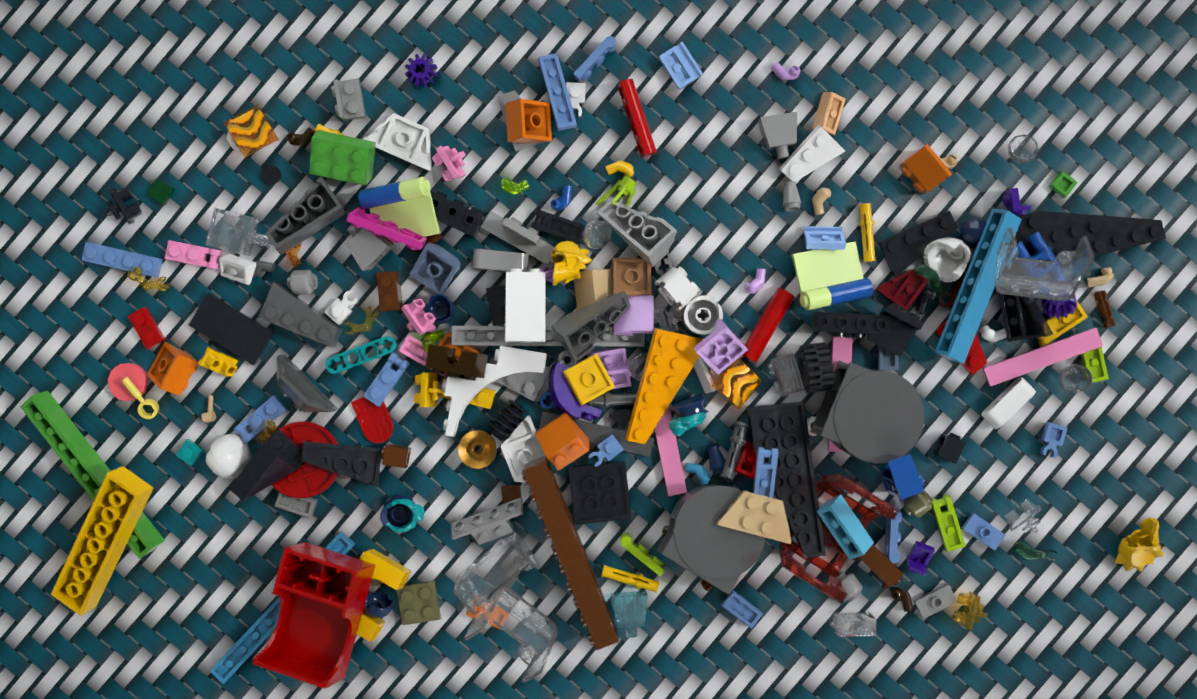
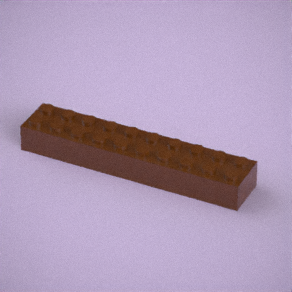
[521,455,619,650]

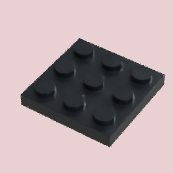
[568,461,632,525]

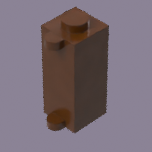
[852,544,904,590]

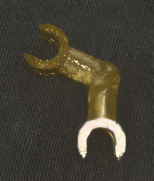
[127,267,171,291]
[345,306,380,335]

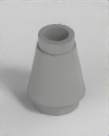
[782,182,802,211]

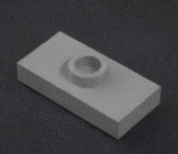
[275,492,318,519]
[913,584,958,619]

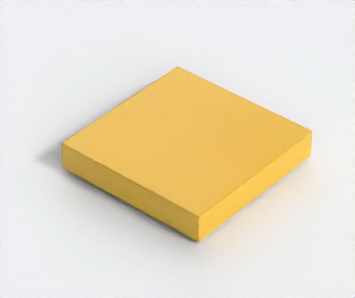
[563,353,615,406]

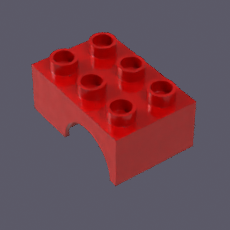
[253,542,376,689]

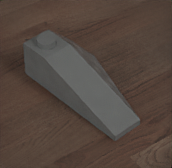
[551,291,631,363]

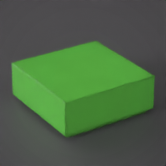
[1048,171,1078,198]

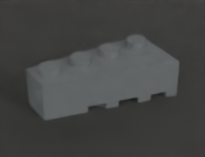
[265,177,346,255]
[259,282,343,347]

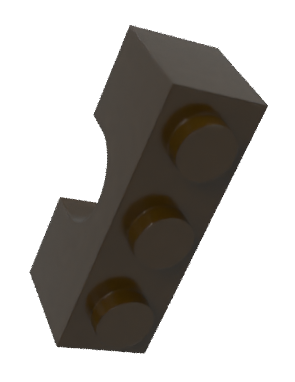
[425,344,488,381]

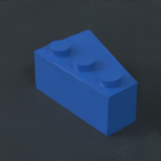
[880,454,924,499]

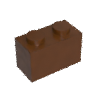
[376,271,403,312]

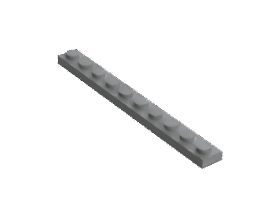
[452,326,645,347]

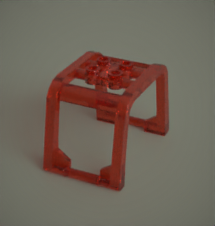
[779,474,899,603]

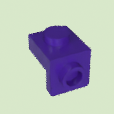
[1002,188,1032,216]
[906,541,935,576]

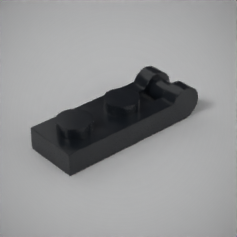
[530,209,587,245]

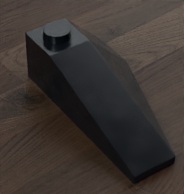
[228,429,304,501]

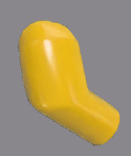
[605,160,634,177]

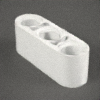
[981,377,1036,429]

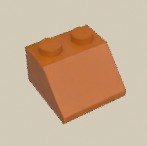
[505,99,552,144]
[899,144,952,194]
[147,342,198,396]
[535,412,589,471]

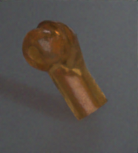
[286,243,301,267]

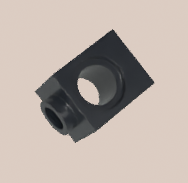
[933,432,966,464]

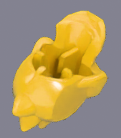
[551,241,592,285]
[1115,517,1164,572]

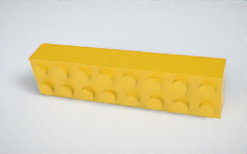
[51,466,154,616]

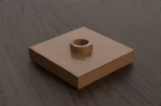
[612,258,652,296]

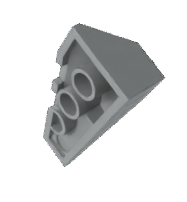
[597,200,677,267]

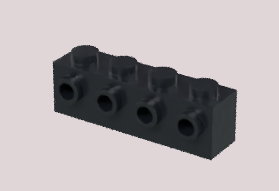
[430,191,485,238]

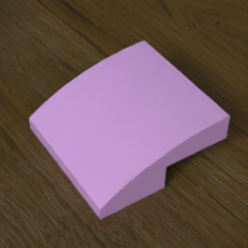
[613,295,654,336]
[587,347,632,390]

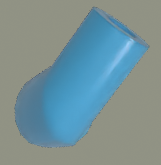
[685,463,710,485]

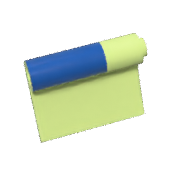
[359,177,440,243]
[792,241,873,310]

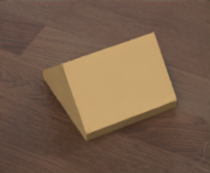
[574,269,613,310]

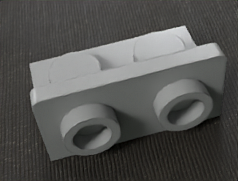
[331,78,366,121]

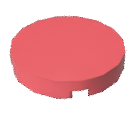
[108,363,148,401]

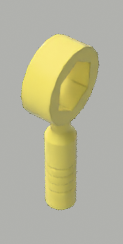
[121,377,159,419]

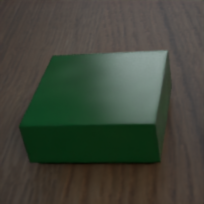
[147,178,175,205]

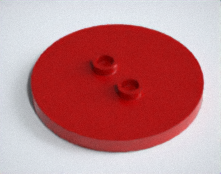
[272,421,338,498]

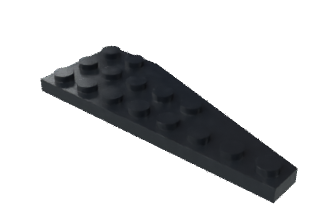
[1008,211,1166,276]
[747,401,826,558]

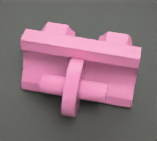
[432,146,466,181]
[401,299,436,335]

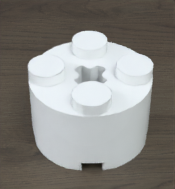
[655,267,699,311]
[682,296,723,335]

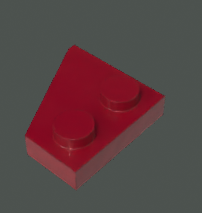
[875,269,929,311]

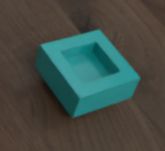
[176,439,204,466]

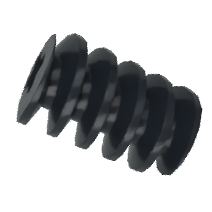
[488,399,529,442]

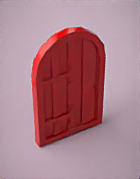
[351,397,394,443]

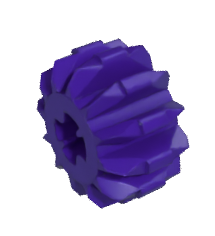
[405,54,438,87]
[1041,287,1077,320]

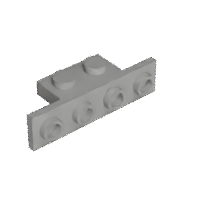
[481,211,554,265]
[451,498,523,545]

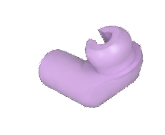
[771,62,800,80]
[744,268,766,294]

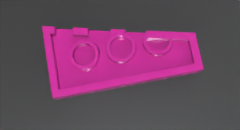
[347,206,427,250]

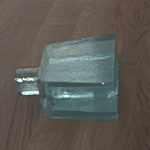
[611,591,648,638]

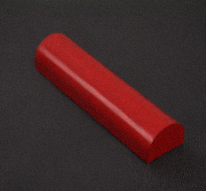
[618,79,657,158]
[743,287,795,363]

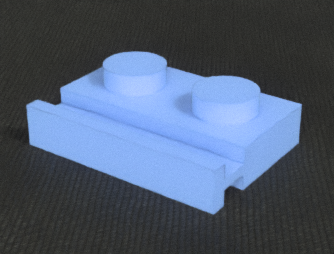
[659,42,703,90]
[803,226,846,250]

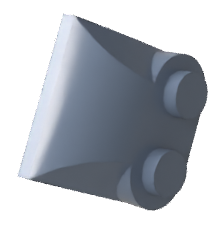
[409,243,461,294]

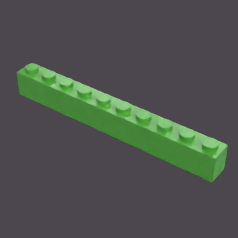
[20,391,165,559]

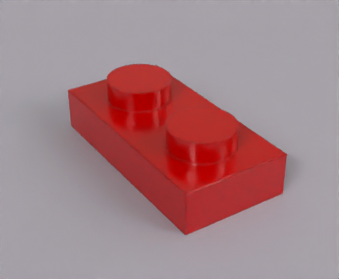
[128,307,166,349]

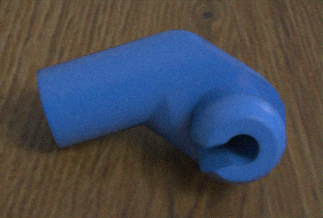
[550,186,572,211]

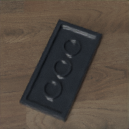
[188,293,274,365]

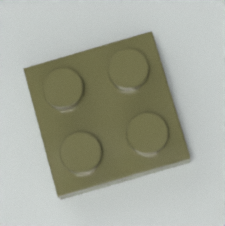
[397,580,441,625]

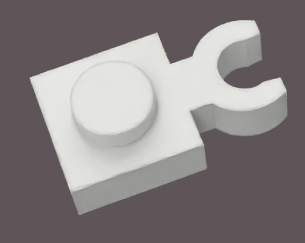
[566,82,586,117]
[325,291,359,325]

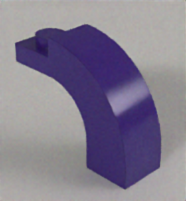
[548,362,602,421]

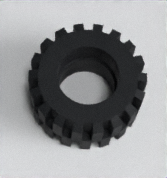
[798,342,834,393]

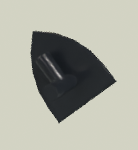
[486,286,506,326]

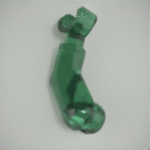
[914,264,946,298]
[1014,541,1057,561]

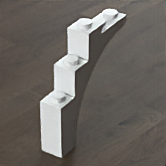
[442,346,547,437]

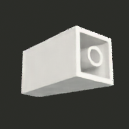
[505,269,545,343]

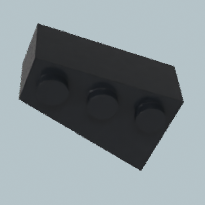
[997,280,1053,342]

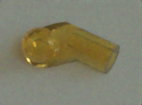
[258,419,277,443]

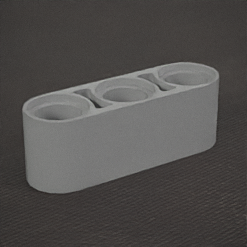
[472,249,529,272]

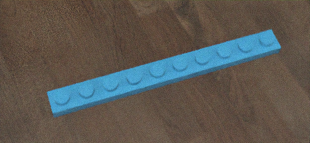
[210,531,355,684]

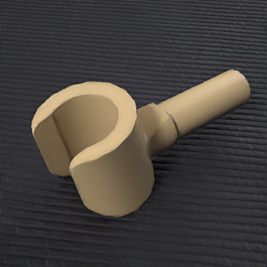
[202,395,216,423]

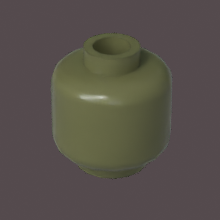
[903,490,933,518]

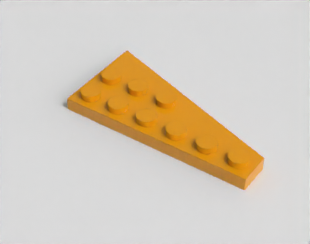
[625,328,703,444]

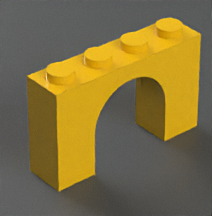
[357,549,411,642]

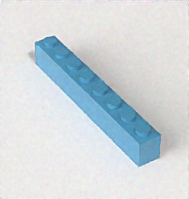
[935,209,1022,364]

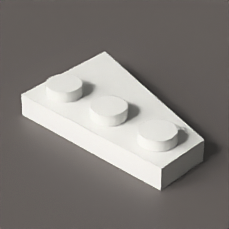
[779,125,845,182]

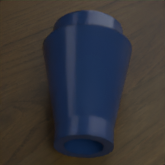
[707,446,726,475]

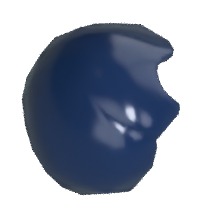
[960,218,986,249]
[425,294,454,325]
[364,592,394,618]

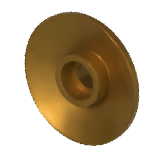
[458,430,497,469]

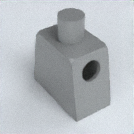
[758,112,797,159]
[347,225,395,271]

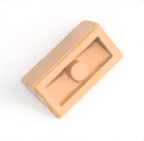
[812,92,845,135]

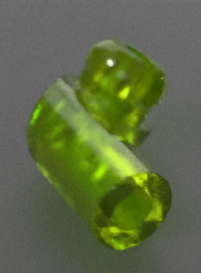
[501,177,530,195]
[422,330,444,353]

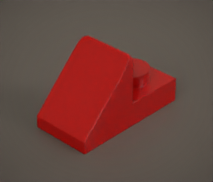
[735,441,757,480]

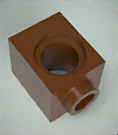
[380,444,411,468]

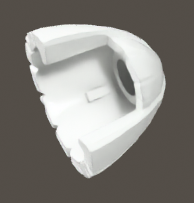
[923,238,971,282]
[206,434,252,479]

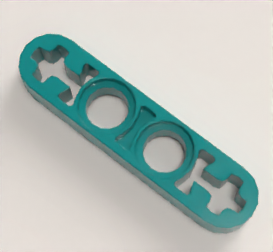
[325,336,398,374]

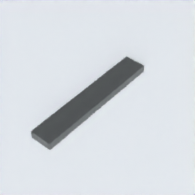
[538,411,654,457]

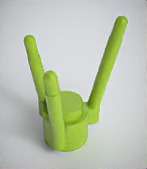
[596,176,637,206]

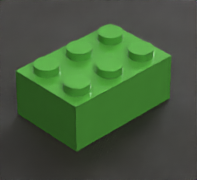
[309,130,376,185]

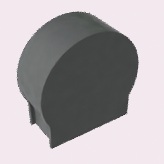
[810,361,924,463]
[657,484,765,595]

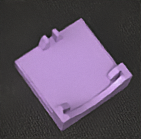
[694,318,748,375]

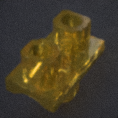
[953,591,988,630]

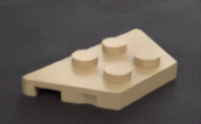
[717,491,791,544]

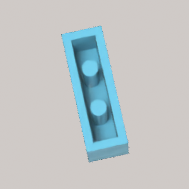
[817,494,874,560]

